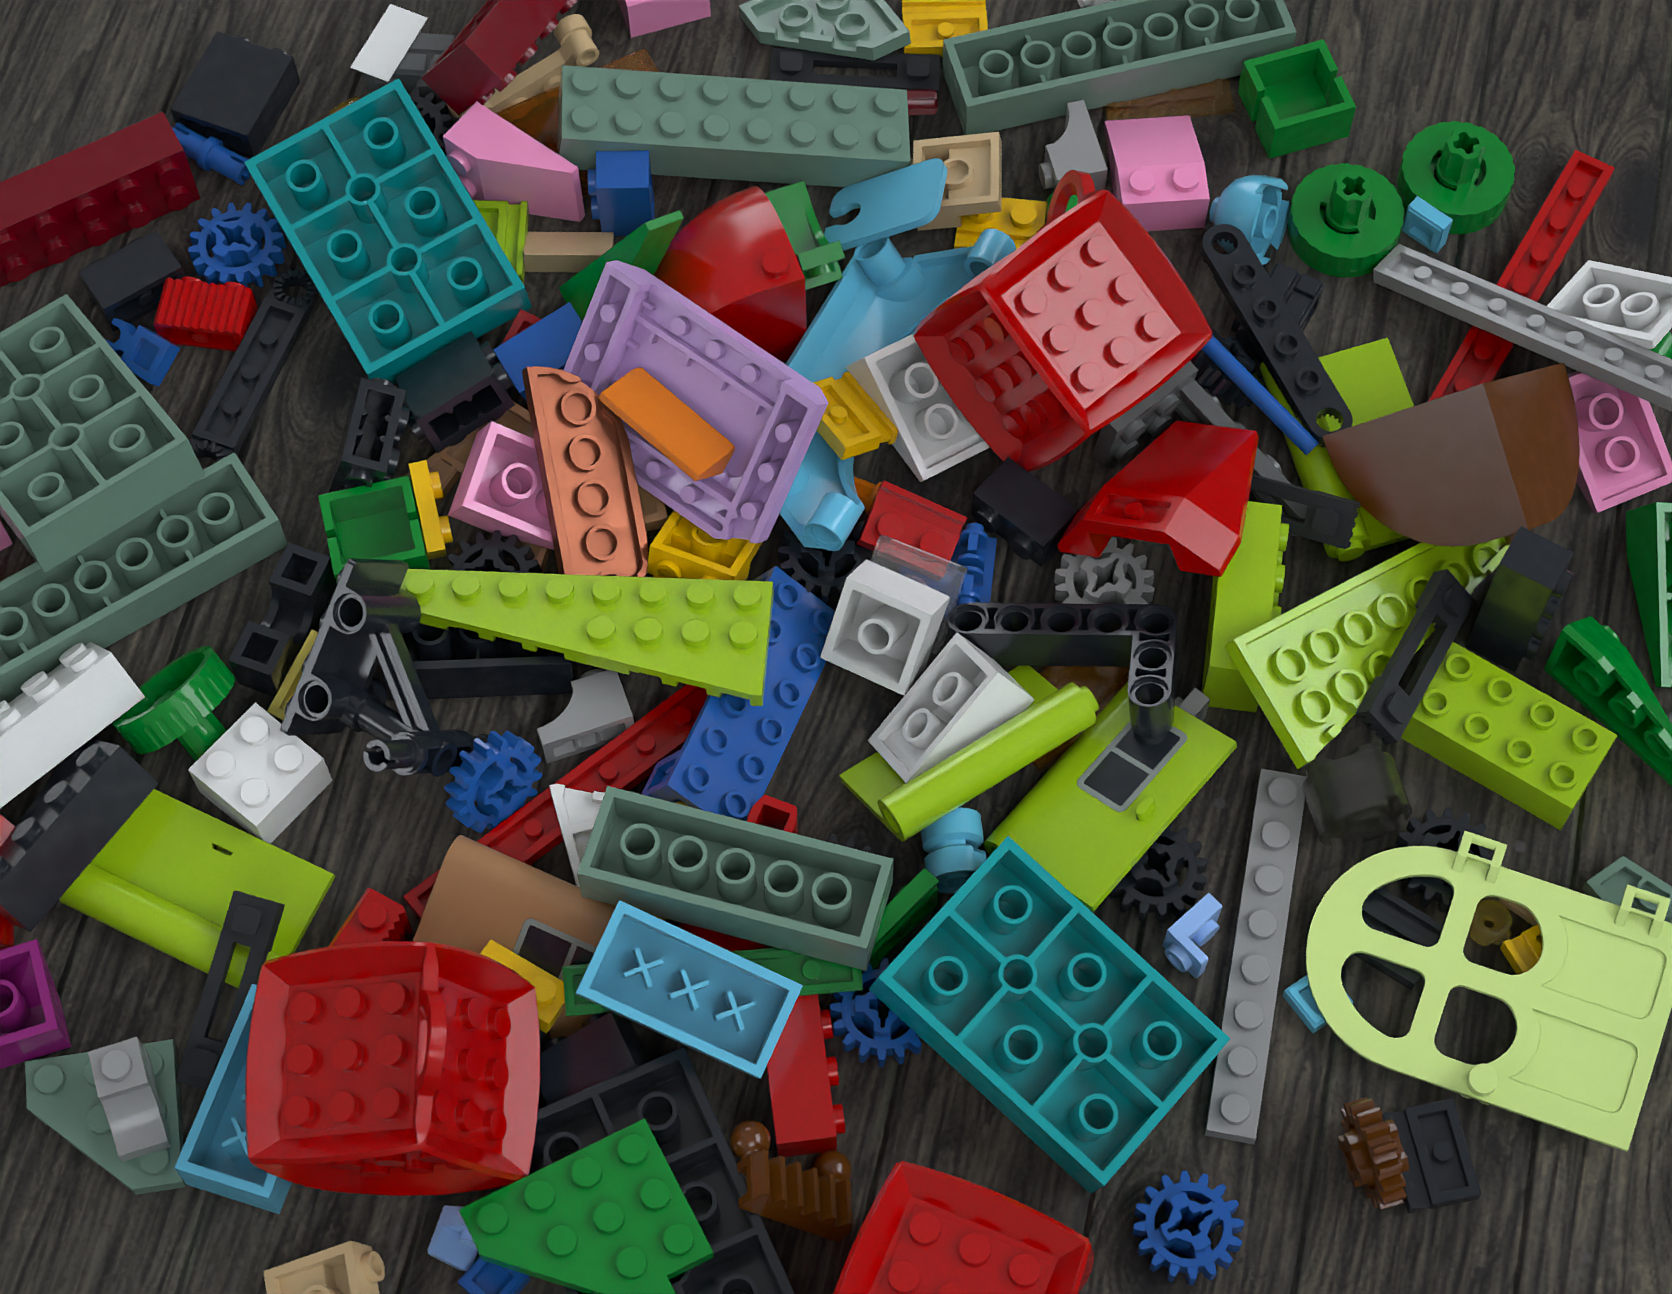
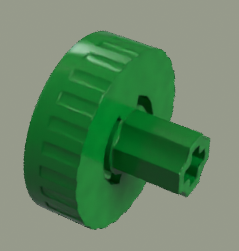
[1397,121,1515,234]
[1287,163,1405,278]
[112,646,235,761]

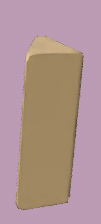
[523,232,614,272]

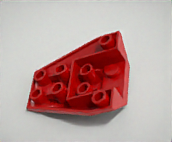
[1057,421,1259,577]

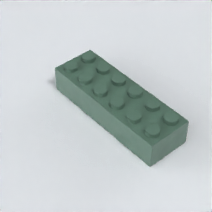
[577,786,893,971]

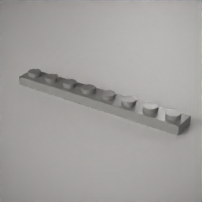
[1373,244,1672,412]
[1205,769,1308,1145]

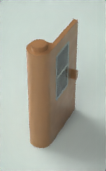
[413,835,616,1039]

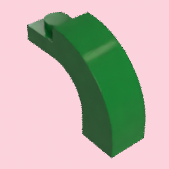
[765,181,845,290]

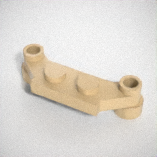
[445,14,599,124]

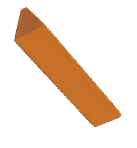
[598,367,735,481]

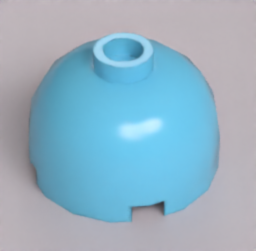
[1210,175,1290,265]

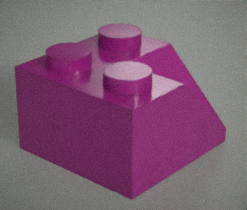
[0,939,72,1069]

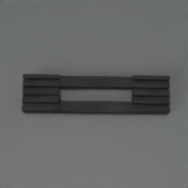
[769,48,940,100]
[1250,474,1361,549]
[1356,569,1475,744]
[176,890,285,1090]

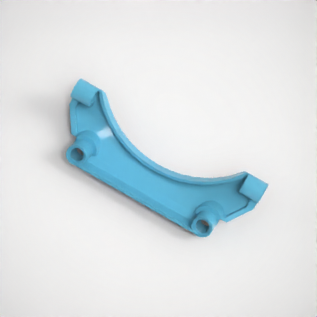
[780,229,1016,551]

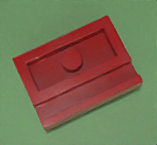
[856,480,967,580]

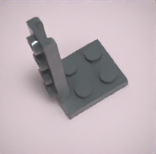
[1091,361,1308,536]

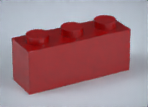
[767,994,846,1157]

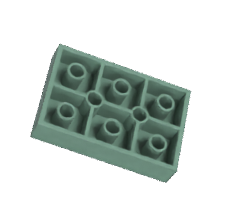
[0,294,205,573]

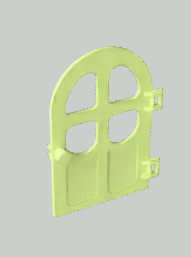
[1306,831,1672,1152]

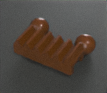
[730,1120,853,1242]

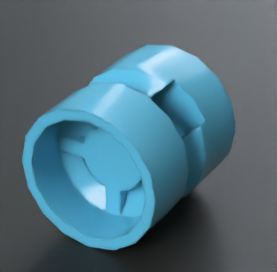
[921,808,986,893]

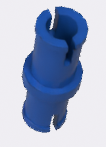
[172,123,251,185]

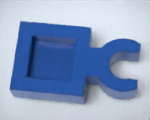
[105,318,180,387]

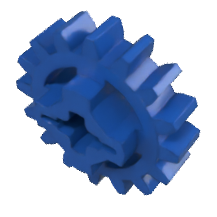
[188,203,286,287]
[444,730,542,833]
[830,958,922,1067]
[1132,1171,1244,1285]

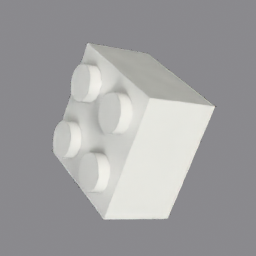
[820,559,950,695]
[188,702,333,844]

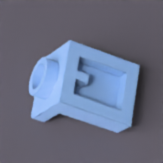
[1162,893,1223,979]
[428,1205,478,1271]

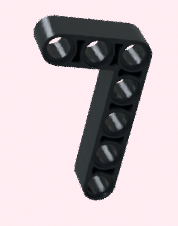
[947,603,1179,739]

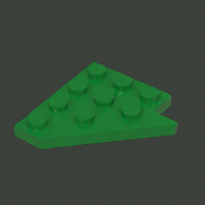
[459,1118,714,1294]

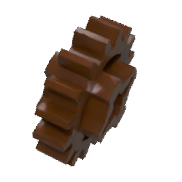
[1338,1097,1409,1210]

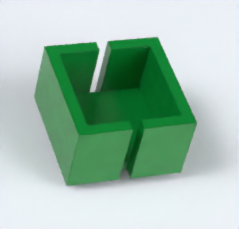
[1238,39,1356,159]
[318,475,431,580]

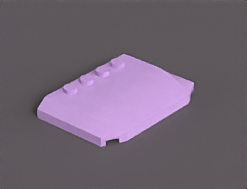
[563,260,828,543]

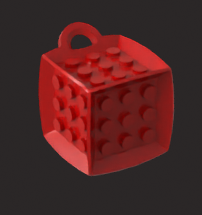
[913,170,1212,472]
[245,941,540,1196]
[833,1161,1094,1294]

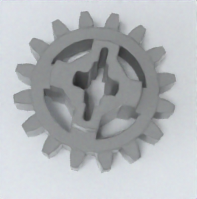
[1054,537,1155,604]

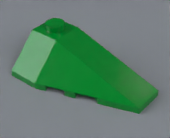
[559,210,684,321]
[1626,502,1672,689]
[1543,616,1672,786]

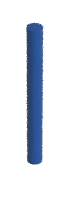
[1201,335,1319,455]

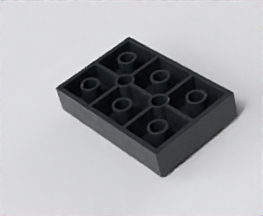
[528,1047,795,1294]

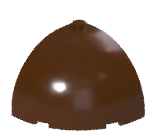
[1323,363,1580,547]

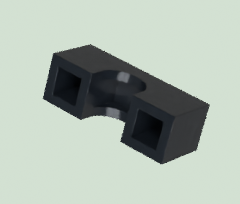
[228,543,337,697]

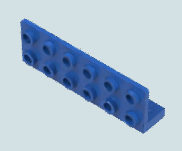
[642,566,835,821]

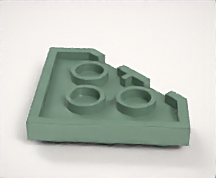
[739,0,911,60]
[25,1039,186,1195]

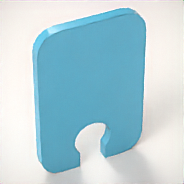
[824,158,948,251]

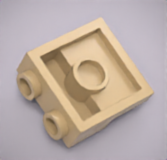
[909,132,1002,231]
[263,1241,385,1294]

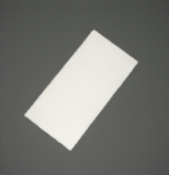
[350,4,428,82]

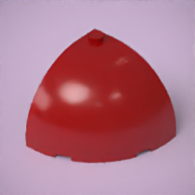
[653,186,807,362]

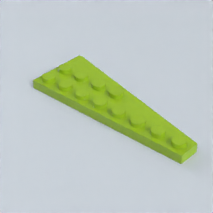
[1224,537,1510,769]
[401,569,774,706]

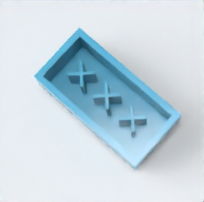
[575,900,803,1079]
[174,984,292,1214]

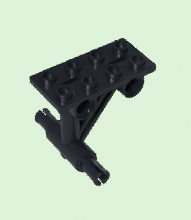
[280,558,489,777]

